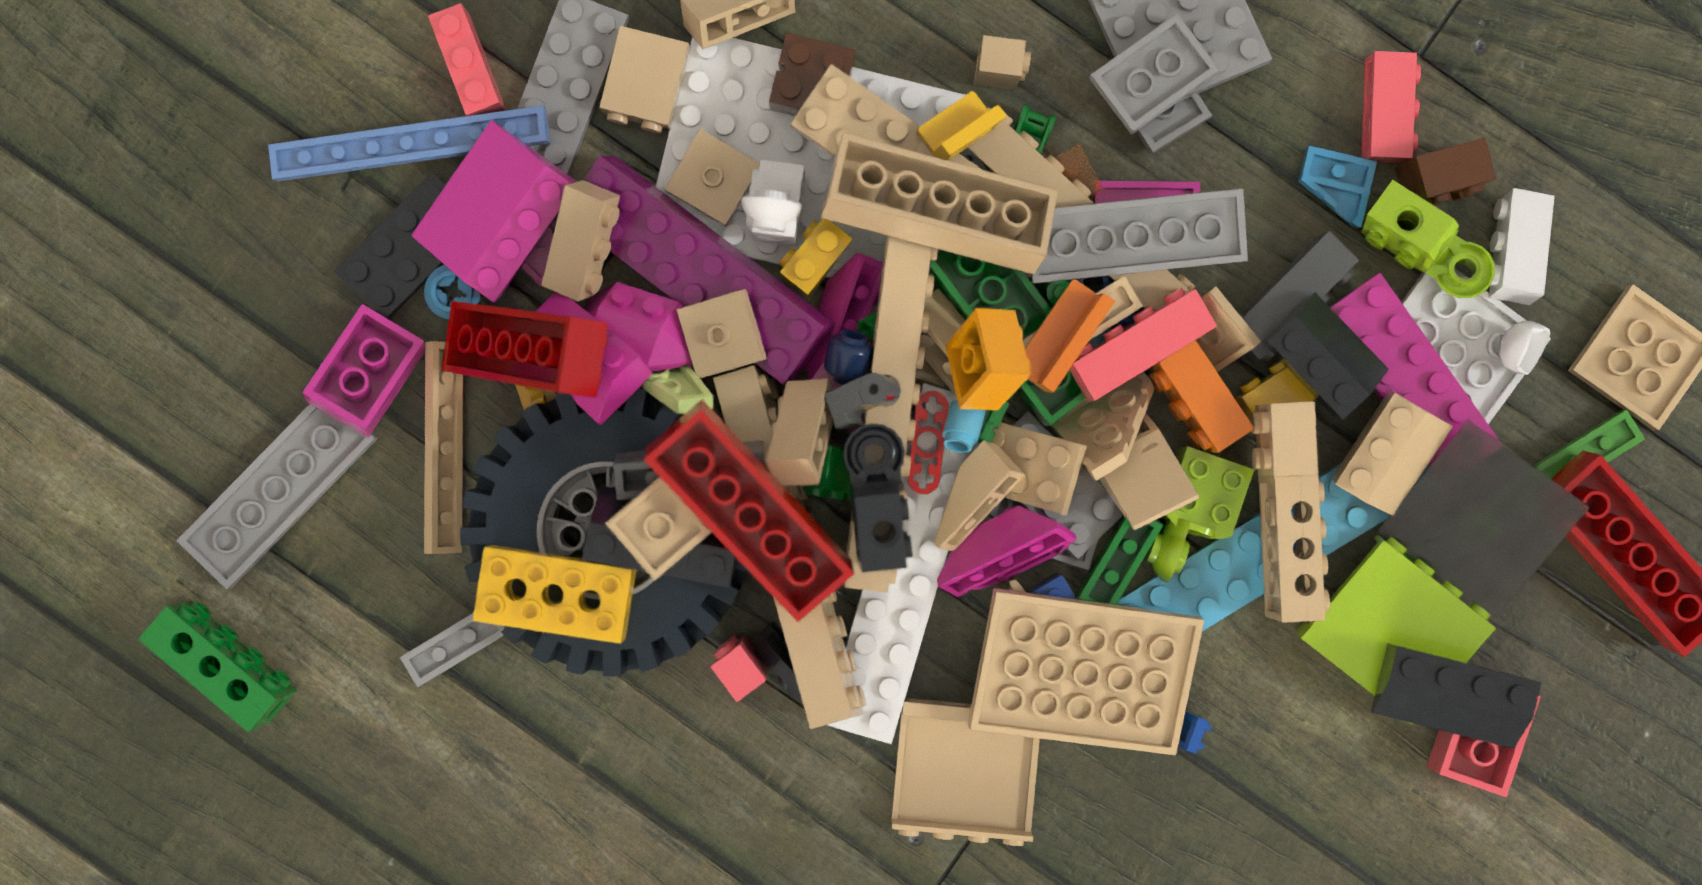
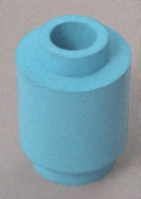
[942,400,986,453]

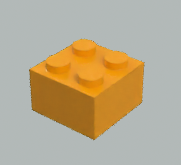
[945,308,1031,410]

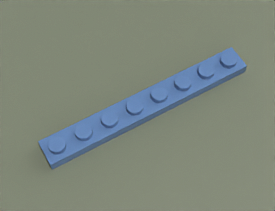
[268,105,550,182]

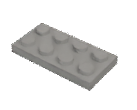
[1013,411,1123,561]

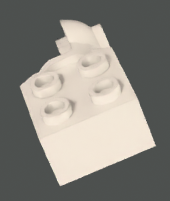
[741,160,805,246]

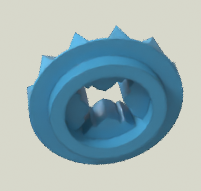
[424,265,481,319]

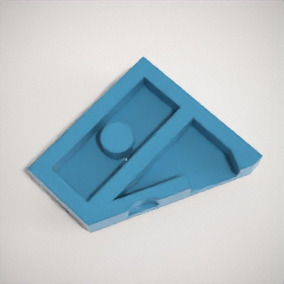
[1298,146,1377,229]

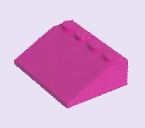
[411,120,578,302]

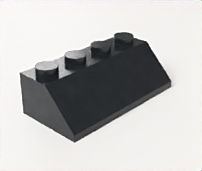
[582,486,737,588]
[1371,643,1542,749]

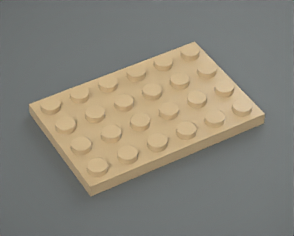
[968,588,1204,755]

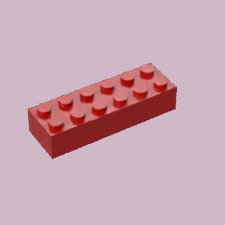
[441,301,608,398]
[643,399,854,622]
[1530,450,1702,657]

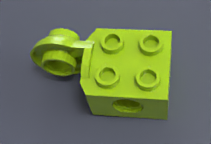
[1361,180,1495,298]
[1144,446,1254,583]

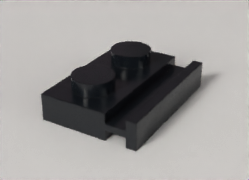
[751,621,801,697]

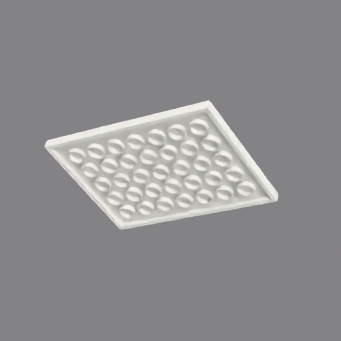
[656,37,965,278]

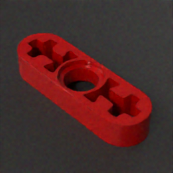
[907,391,949,494]

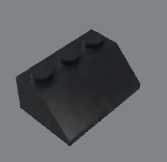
[1262,292,1389,420]

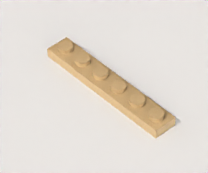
[424,341,463,554]

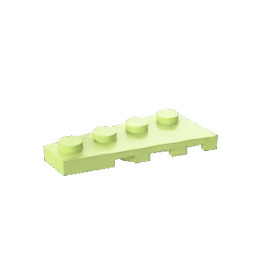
[640,364,713,414]

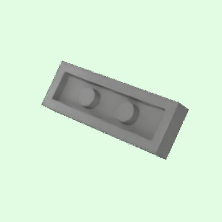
[399,613,506,687]

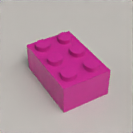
[302,304,425,438]

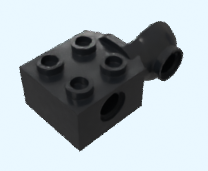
[844,423,912,573]

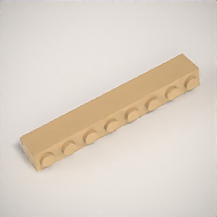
[967,107,1195,310]

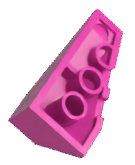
[535,292,652,426]

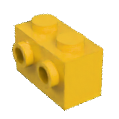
[779,218,853,298]

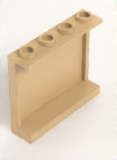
[891,698,1040,846]

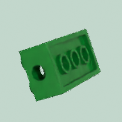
[138,601,297,733]

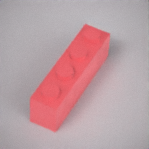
[1069,287,1217,401]

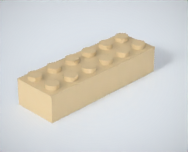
[821,132,1058,274]

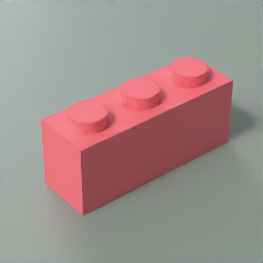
[428,3,506,116]
[1361,51,1421,164]
[710,635,770,702]

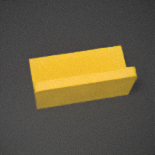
[917,91,1007,161]

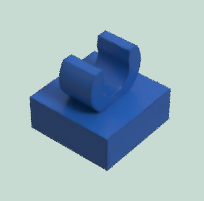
[1178,710,1212,754]

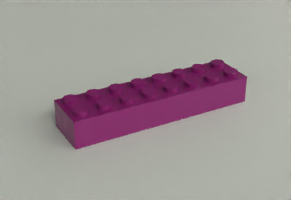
[584,155,835,385]

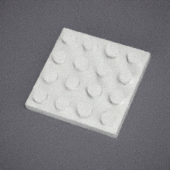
[1402,268,1551,424]

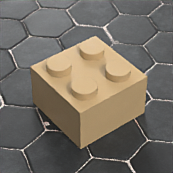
[1250,402,1318,477]

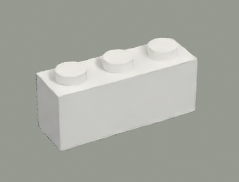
[1489,188,1554,305]

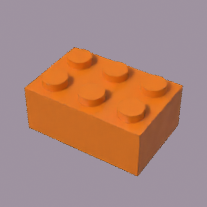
[1148,340,1255,453]

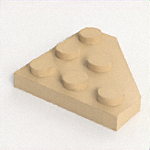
[1051,372,1155,481]

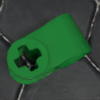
[1014,104,1057,154]

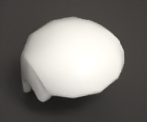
[1499,321,1550,375]

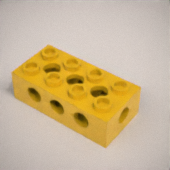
[473,545,636,644]

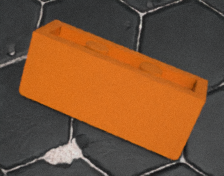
[1025,280,1115,393]

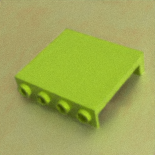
[1296,534,1496,725]

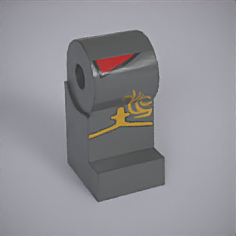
[824,373,901,430]

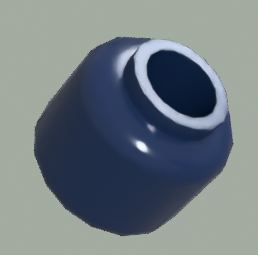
[824,329,874,385]

